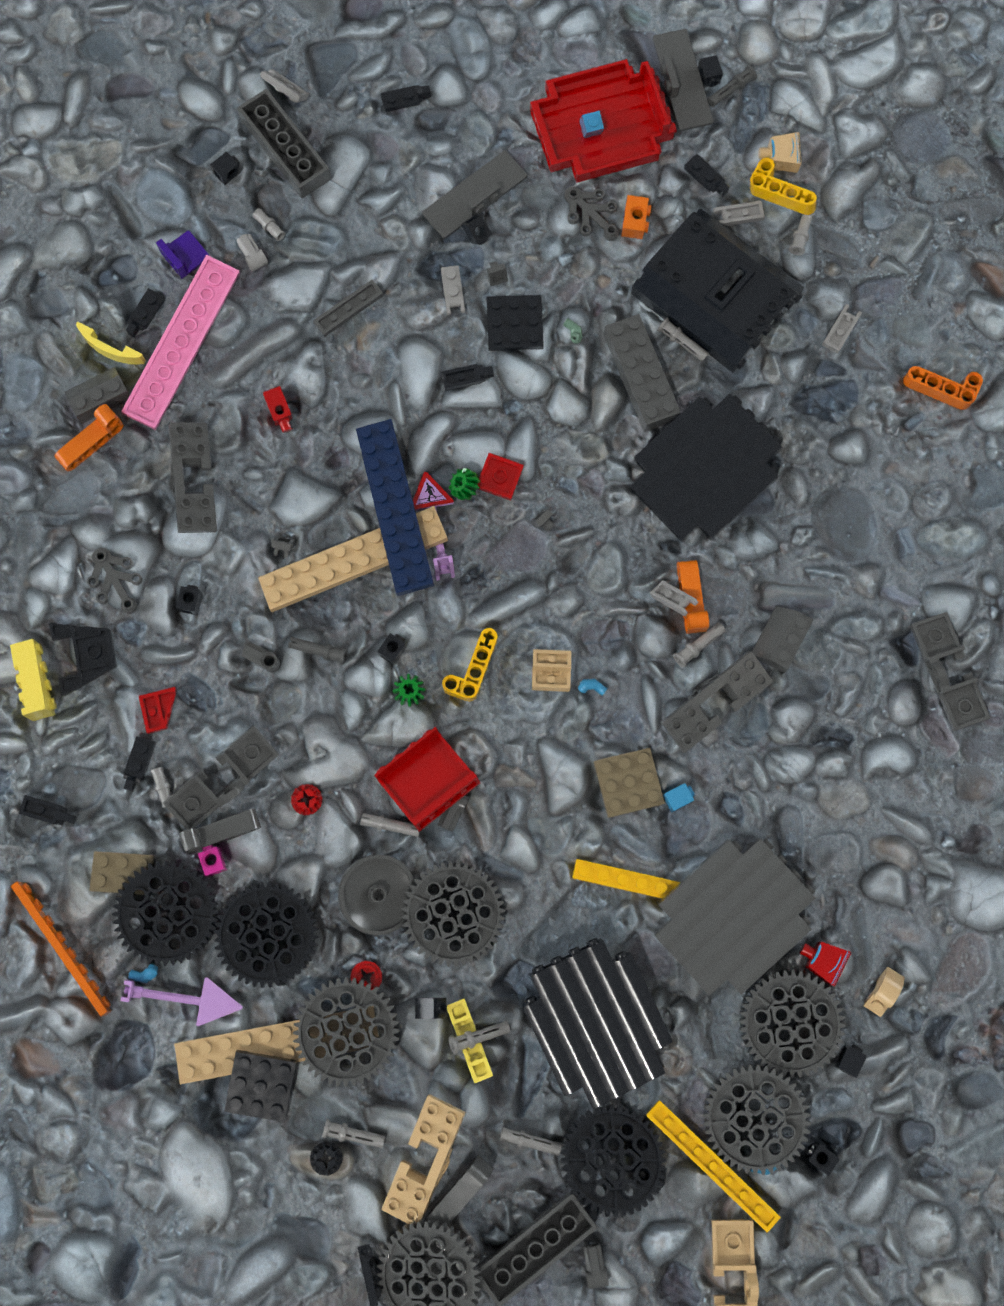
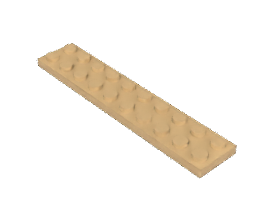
[258,506,448,612]
[174,1006,379,1084]

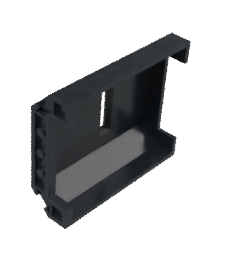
[631,208,804,373]

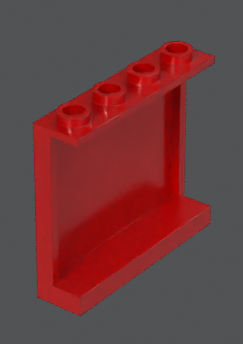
[374,727,480,832]

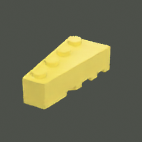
[10,639,57,721]

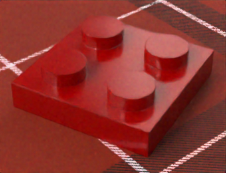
[478,453,524,501]

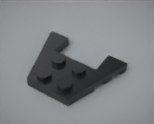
[49,623,117,696]

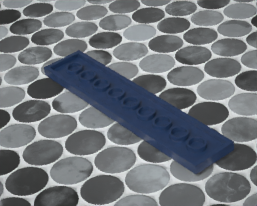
[356,419,435,596]

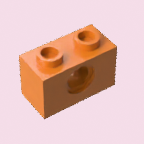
[621,195,651,239]

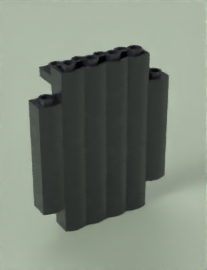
[630,394,782,542]
[521,938,673,1109]

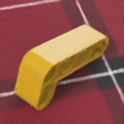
[750,158,817,215]
[442,628,497,702]

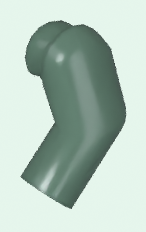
[563,318,583,343]

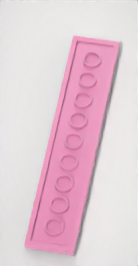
[121,255,240,430]

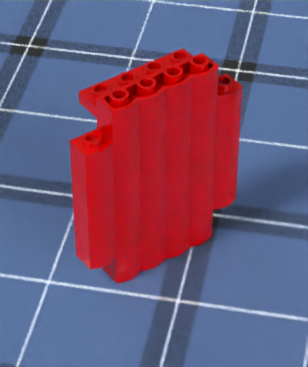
[530,59,676,183]

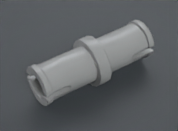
[253,208,285,241]
[151,767,171,808]

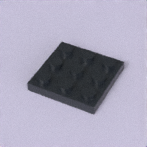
[486,295,544,351]
[224,1050,297,1122]

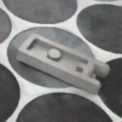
[260,69,309,103]
[713,201,765,226]
[441,265,465,315]
[822,304,862,354]
[650,580,699,616]

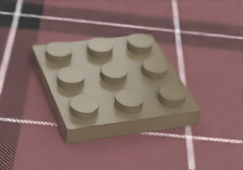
[593,748,665,818]

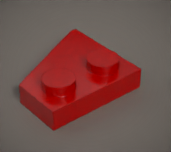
[138,687,177,734]

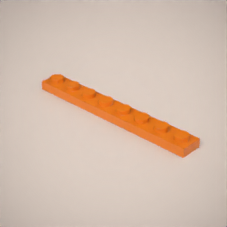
[11,881,112,1016]

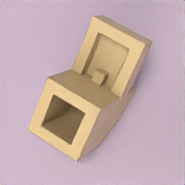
[864,967,905,1017]

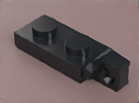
[380,85,431,112]
[684,154,729,197]
[126,288,165,338]
[441,364,494,391]
[123,736,156,792]
[18,795,77,825]
[357,1244,381,1306]

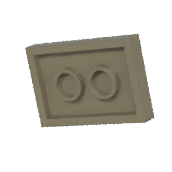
[89,851,154,895]

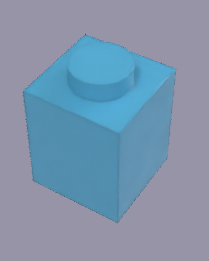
[579,111,604,138]
[663,783,695,813]

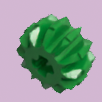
[448,468,480,501]
[393,674,426,707]

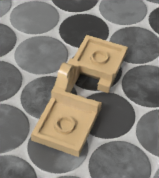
[381,1095,466,1225]
[711,1219,759,1306]

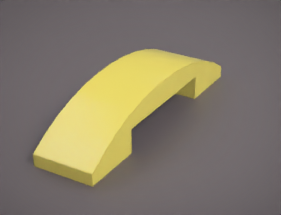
[76,322,146,365]
[447,999,493,1083]

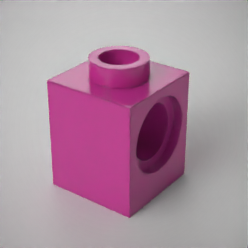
[198,845,227,877]

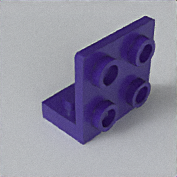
[156,231,210,279]

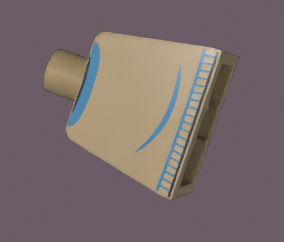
[758,132,801,173]

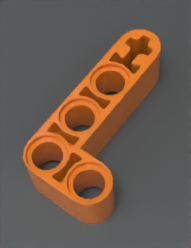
[903,366,983,410]
[54,404,124,472]
[677,560,709,634]

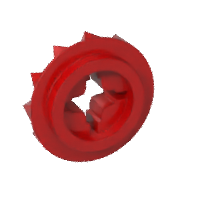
[291,784,322,815]
[350,961,383,990]

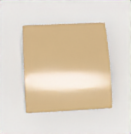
[532,649,571,692]

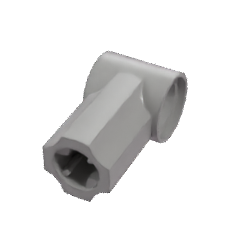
[237,234,268,272]

